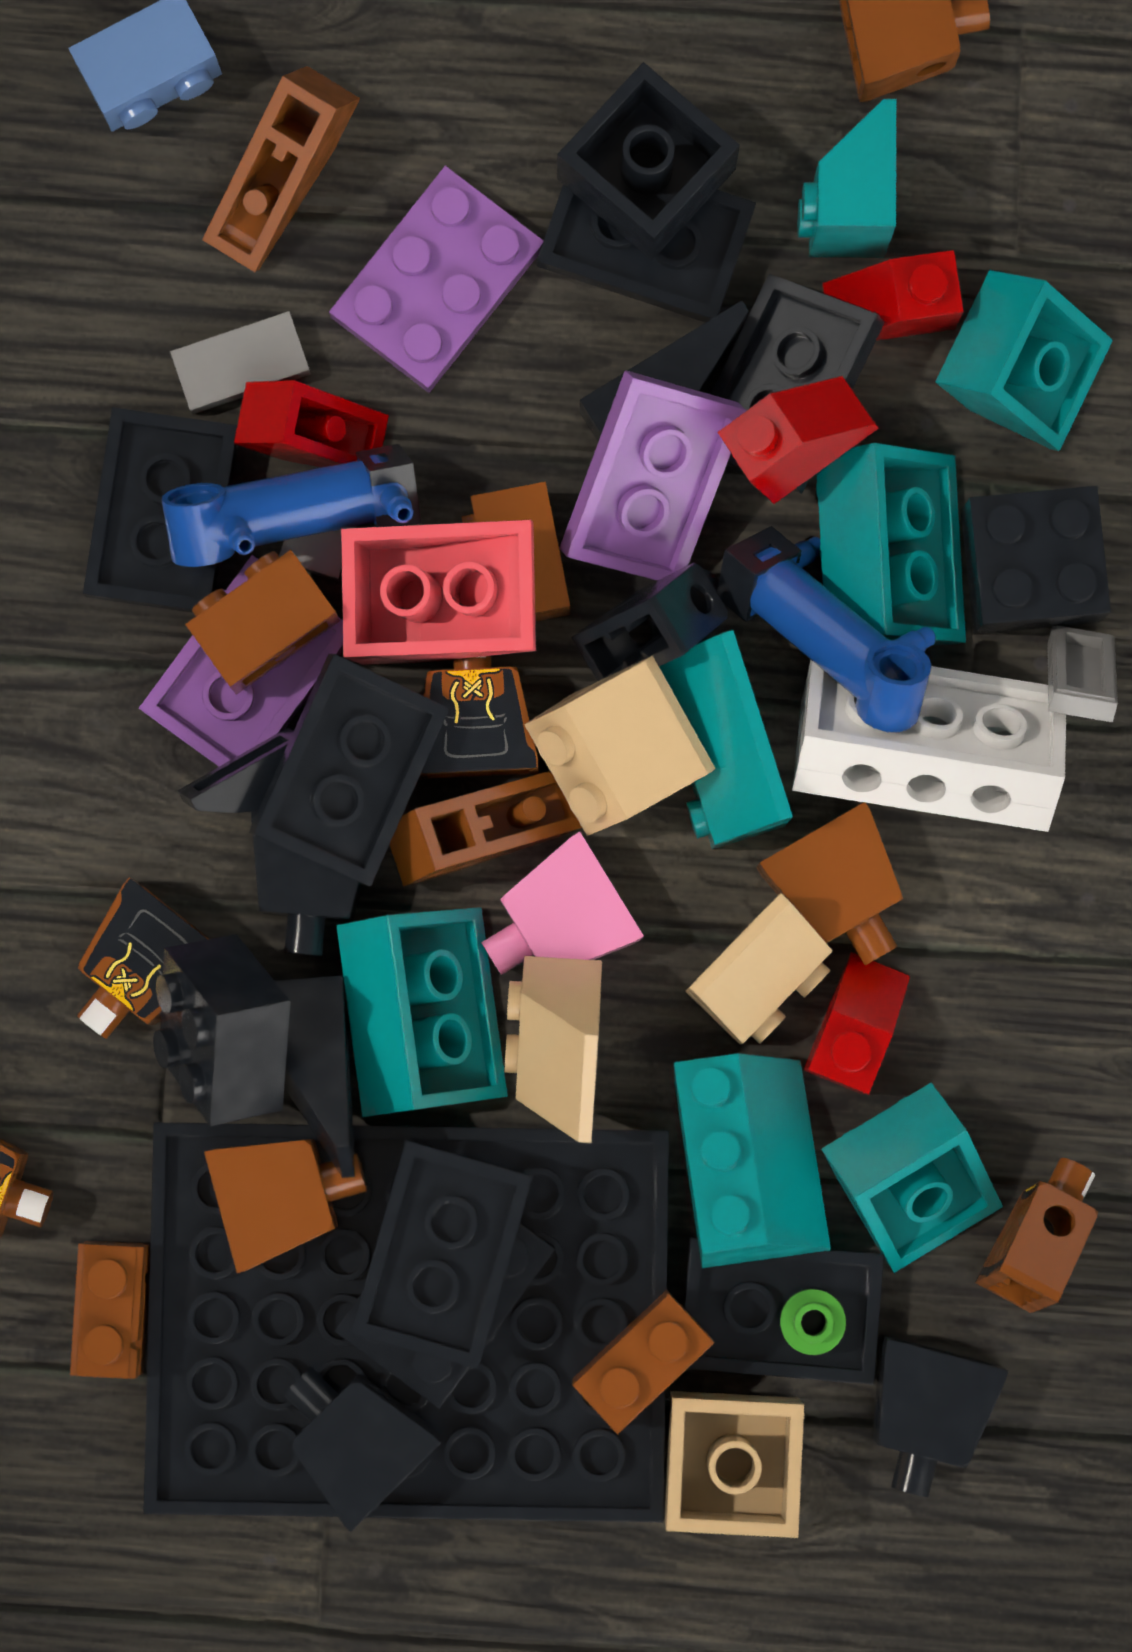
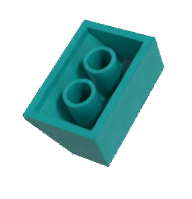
[816,443,966,645]
[659,630,793,849]
[336,907,508,1117]
[674,1053,831,1268]

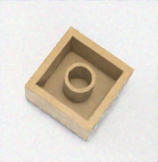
[664,1391,804,1538]

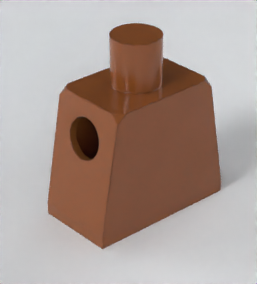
[839,0,990,102]
[756,802,903,965]
[204,1139,367,1273]

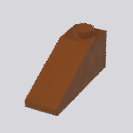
[202,66,360,272]
[389,771,583,887]

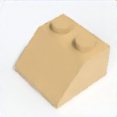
[524,655,716,836]
[685,893,832,1044]
[505,956,602,1143]

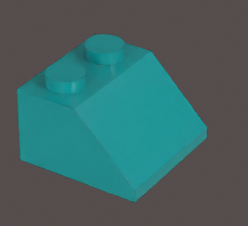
[798,99,896,258]
[935,270,1113,451]
[822,1082,1003,1273]

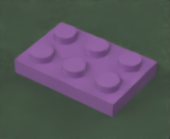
[329,166,543,393]
[559,370,747,581]
[139,555,343,767]

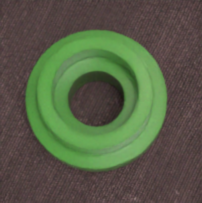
[780,1289,846,1355]

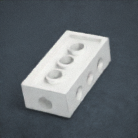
[792,660,1066,832]

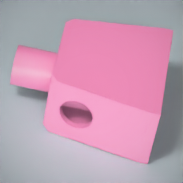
[481,832,644,975]

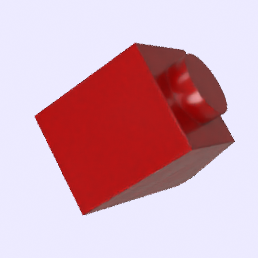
[822,250,964,341]
[717,376,879,504]
[234,380,389,468]
[803,952,910,1095]

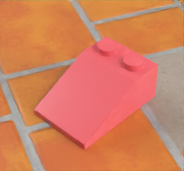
[341,520,536,665]

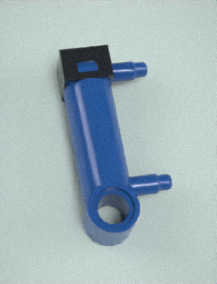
[162,444,421,567]
[717,526,936,732]

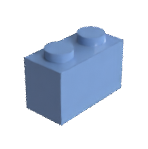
[68,0,222,131]

